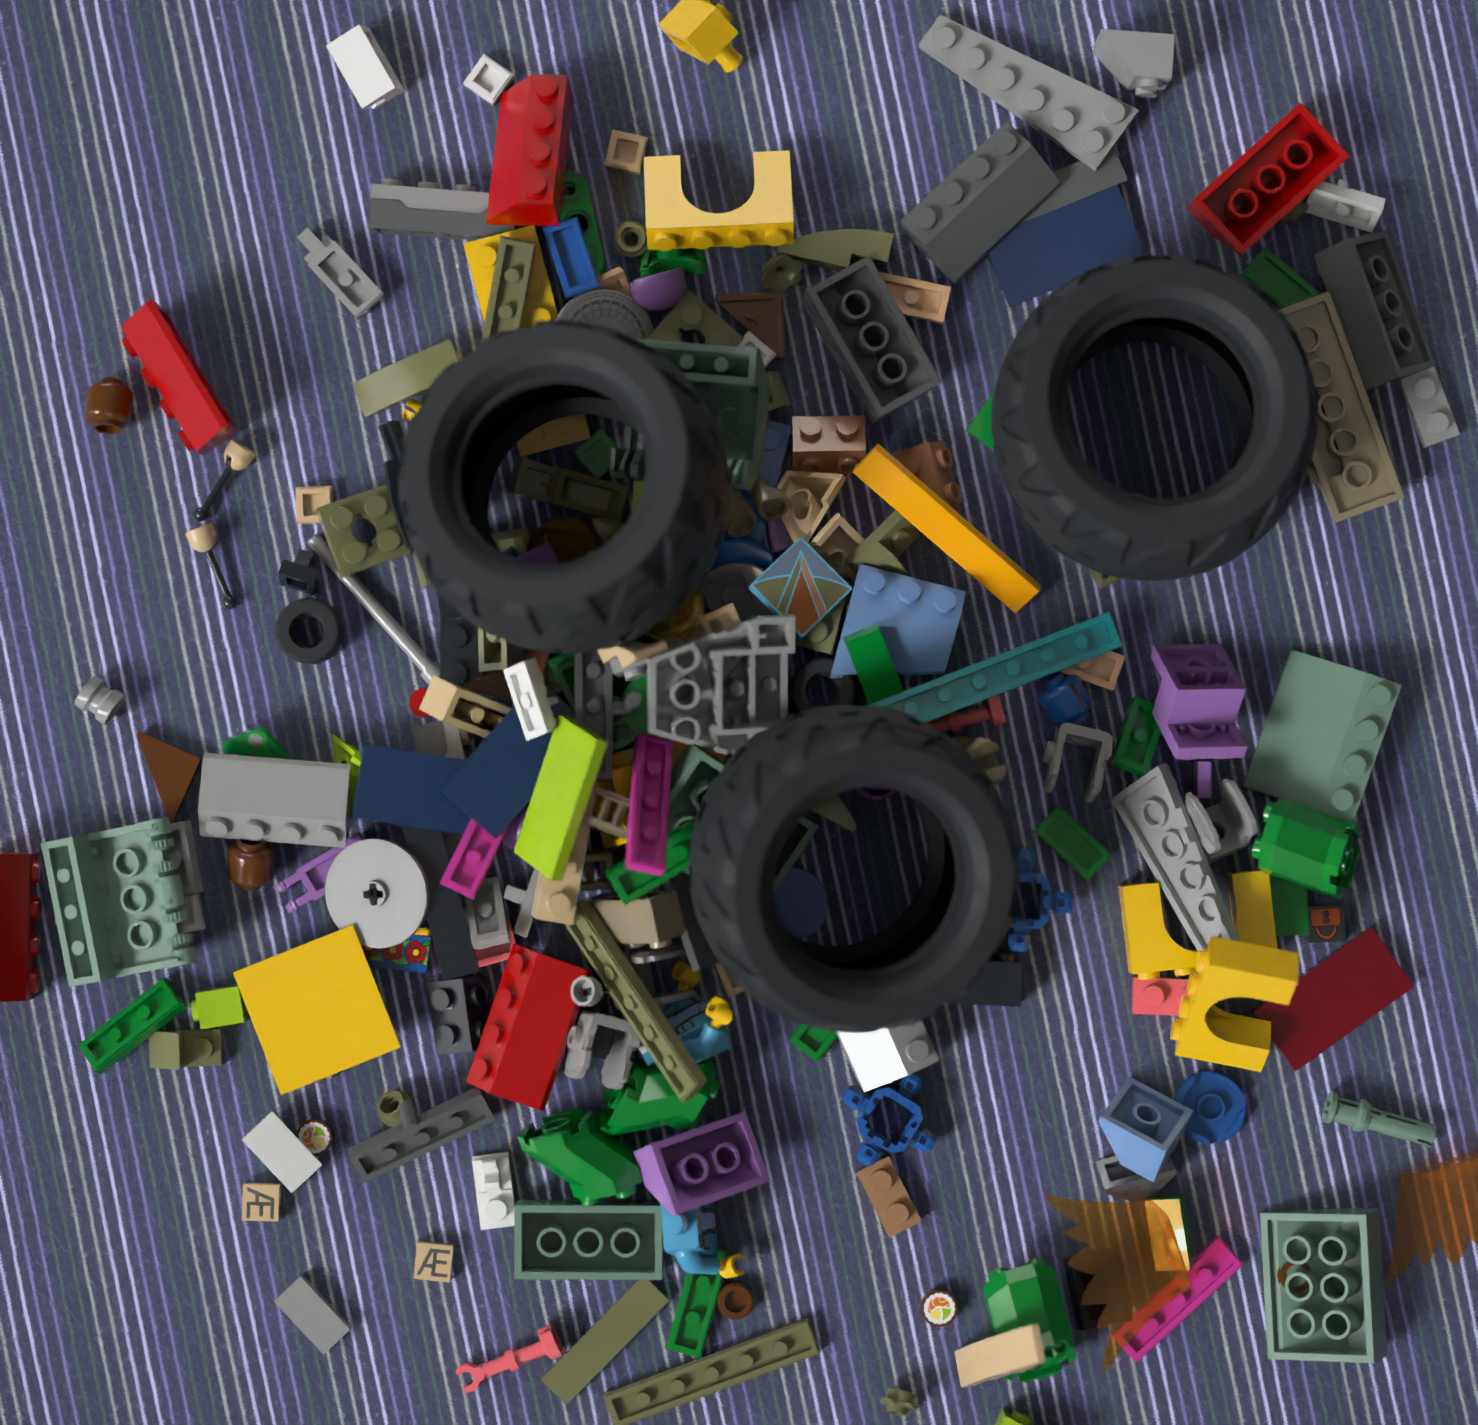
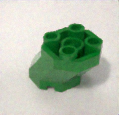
[1252,798,1362,900]
[596,1057,720,1136]
[518,1108,643,1206]
[983,1258,1076,1382]

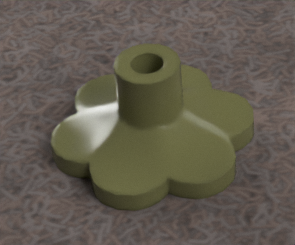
[760,253,803,292]

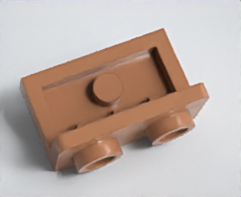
[792,415,866,474]
[891,441,962,512]

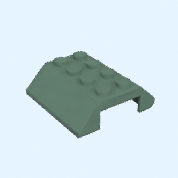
[610,339,770,490]
[41,817,197,987]

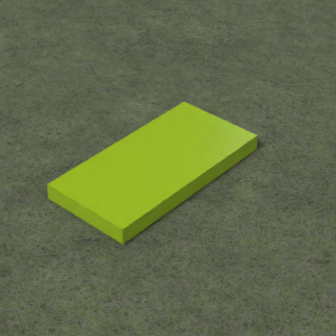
[514,714,608,882]

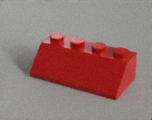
[486,75,574,226]
[1186,102,1350,256]
[121,299,239,455]
[0,852,43,1002]
[466,943,592,1111]

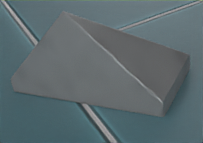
[1095,1156,1176,1205]

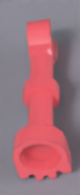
[927,695,1006,733]
[455,1324,564,1393]

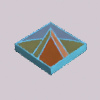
[748,537,852,640]

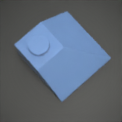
[1098,1076,1194,1182]

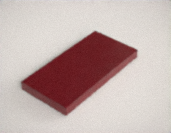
[1252,926,1414,1071]

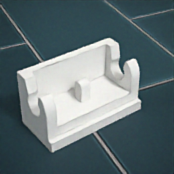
[326,24,405,109]
[242,1112,322,1193]

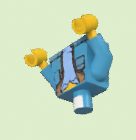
[637,961,733,1067]
[660,1202,745,1279]

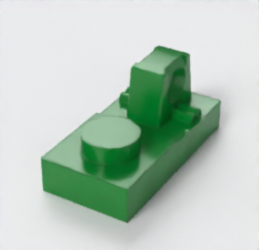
[1110,696,1161,777]

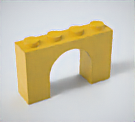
[644,150,794,251]
[1118,869,1278,980]
[1170,936,1299,1072]

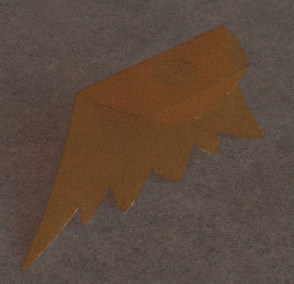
[1386,1151,1478,1286]
[1044,1195,1191,1372]

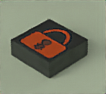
[1307,905,1346,943]

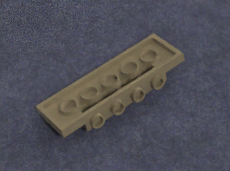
[1277,292,1405,524]

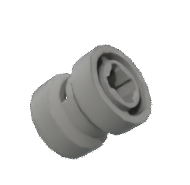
[74,675,126,725]

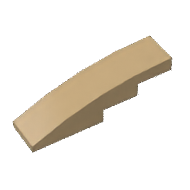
[954,1324,1046,1388]

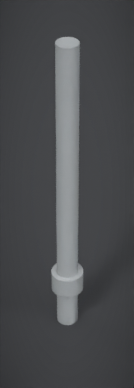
[307,533,441,685]

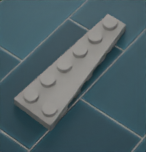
[919,15,1139,171]
[1111,763,1241,951]

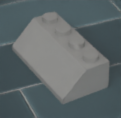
[198,753,352,848]

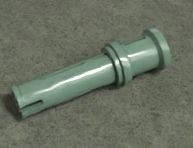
[1322,1091,1437,1147]

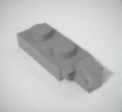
[297,227,385,320]

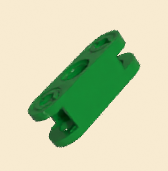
[560,170,605,276]

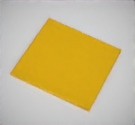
[233,925,401,1095]

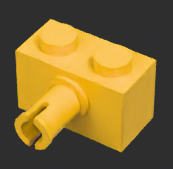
[658,0,743,73]

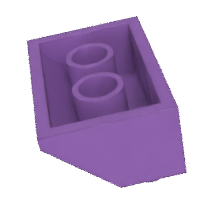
[633,1112,770,1216]

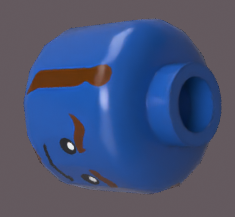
[1038,671,1092,725]

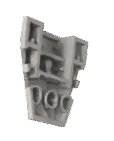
[647,615,795,755]

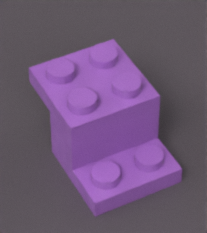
[1150,644,1248,760]

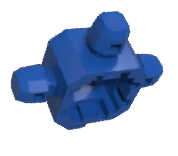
[1008,848,1073,952]
[842,1073,937,1167]

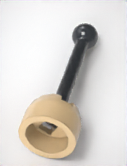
[194,439,256,522]
[185,523,237,609]

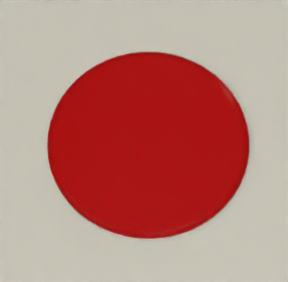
[409,689,431,718]

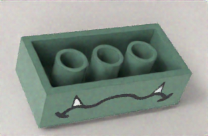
[514,1200,663,1280]

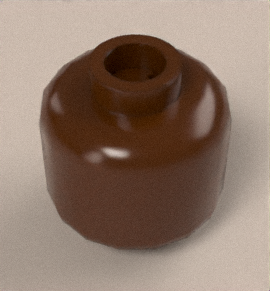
[85,377,134,434]
[228,839,275,891]

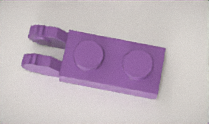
[273,833,364,913]

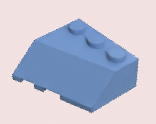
[830,564,966,678]

